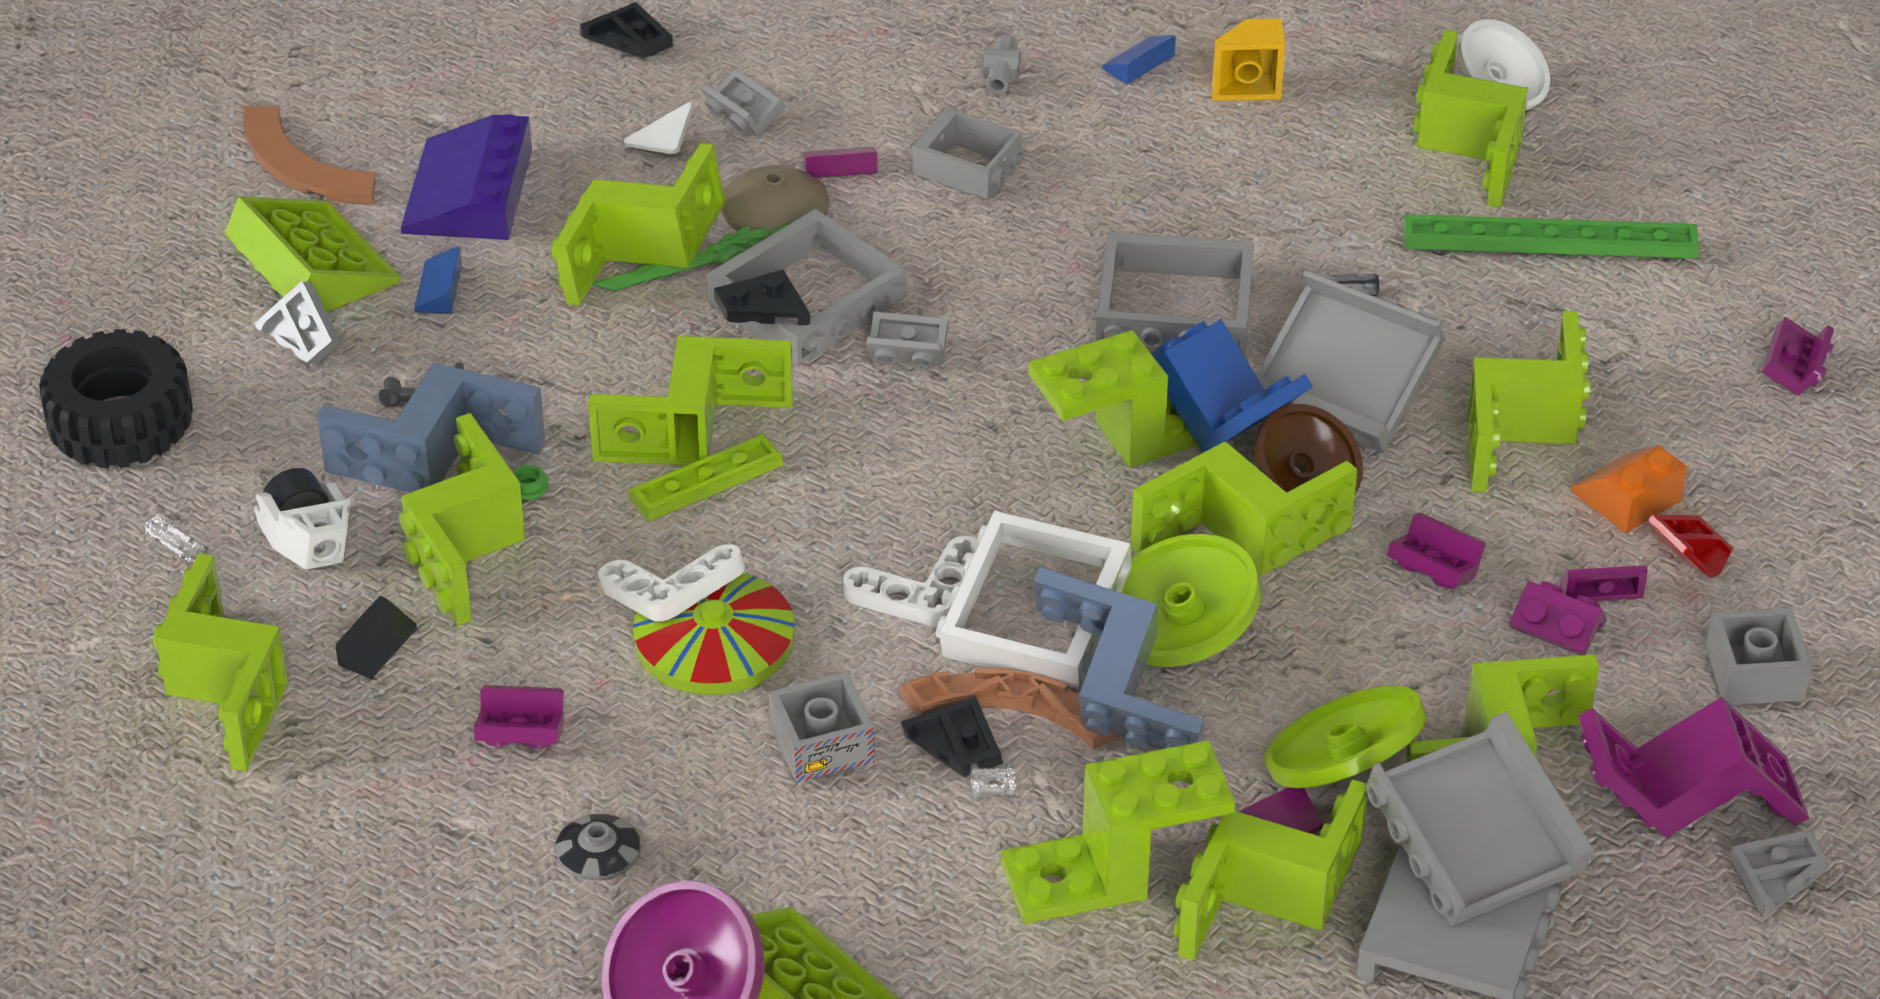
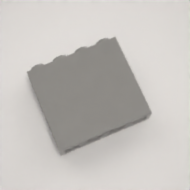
[1255,271,1445,454]
[1366,712,1594,927]
[1356,844,1562,999]

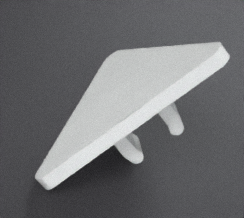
[624,103,694,155]

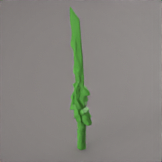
[593,219,797,291]

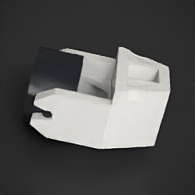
[254,468,351,570]

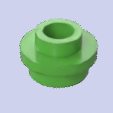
[513,465,549,500]

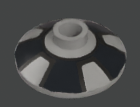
[555,814,641,880]

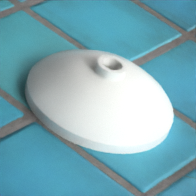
[1458,19,1550,110]

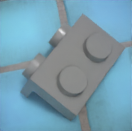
[700,69,786,137]
[866,311,949,368]

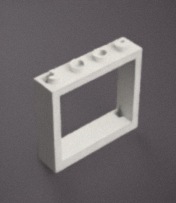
[936,511,1132,692]

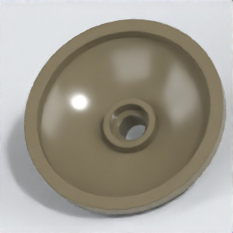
[721,165,829,231]

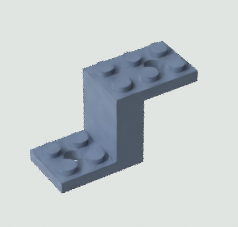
[317,363,545,493]
[1034,567,1204,749]

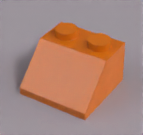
[1571,446,1687,534]

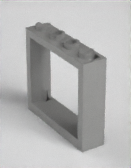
[707,209,906,365]
[1096,232,1254,356]

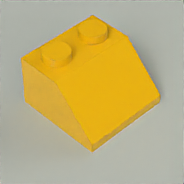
[1211,18,1286,101]

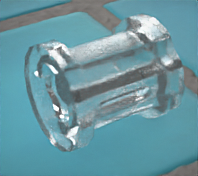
[970,762,1015,802]

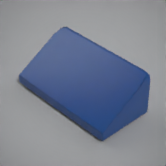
[1102,35,1176,84]
[414,247,462,313]

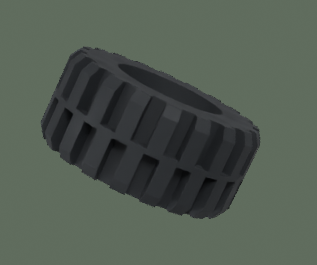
[39,329,193,468]

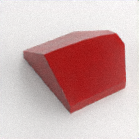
[1648,514,1733,578]

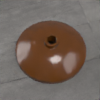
[1254,404,1363,494]

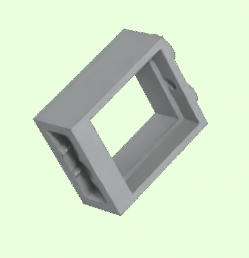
[912,107,1024,200]

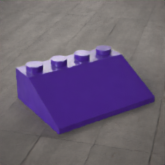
[401,114,532,240]

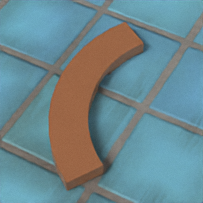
[243,106,376,204]
[900,668,1121,749]

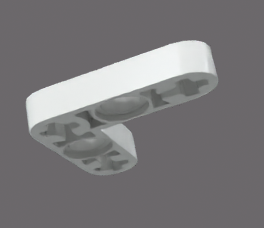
[843,536,978,627]
[598,544,745,621]

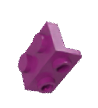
[1761,317,1834,396]
[1386,512,1486,588]
[1509,581,1606,655]
[474,685,564,748]

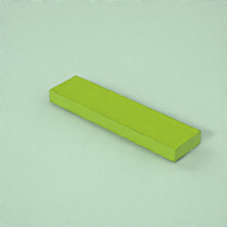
[629,434,783,522]

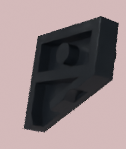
[580,2,673,58]
[714,270,810,326]
[901,696,1003,777]

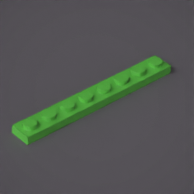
[1403,214,1699,259]

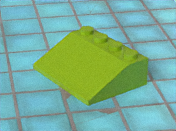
[224,196,401,312]
[751,907,899,999]

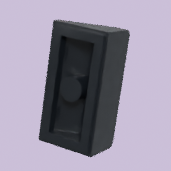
[336,596,417,679]

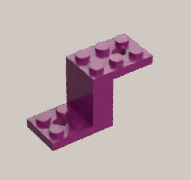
[1578,697,1810,838]

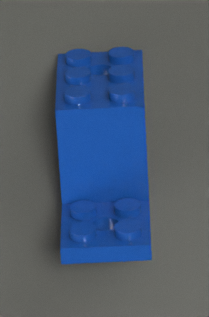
[1151,319,1313,453]

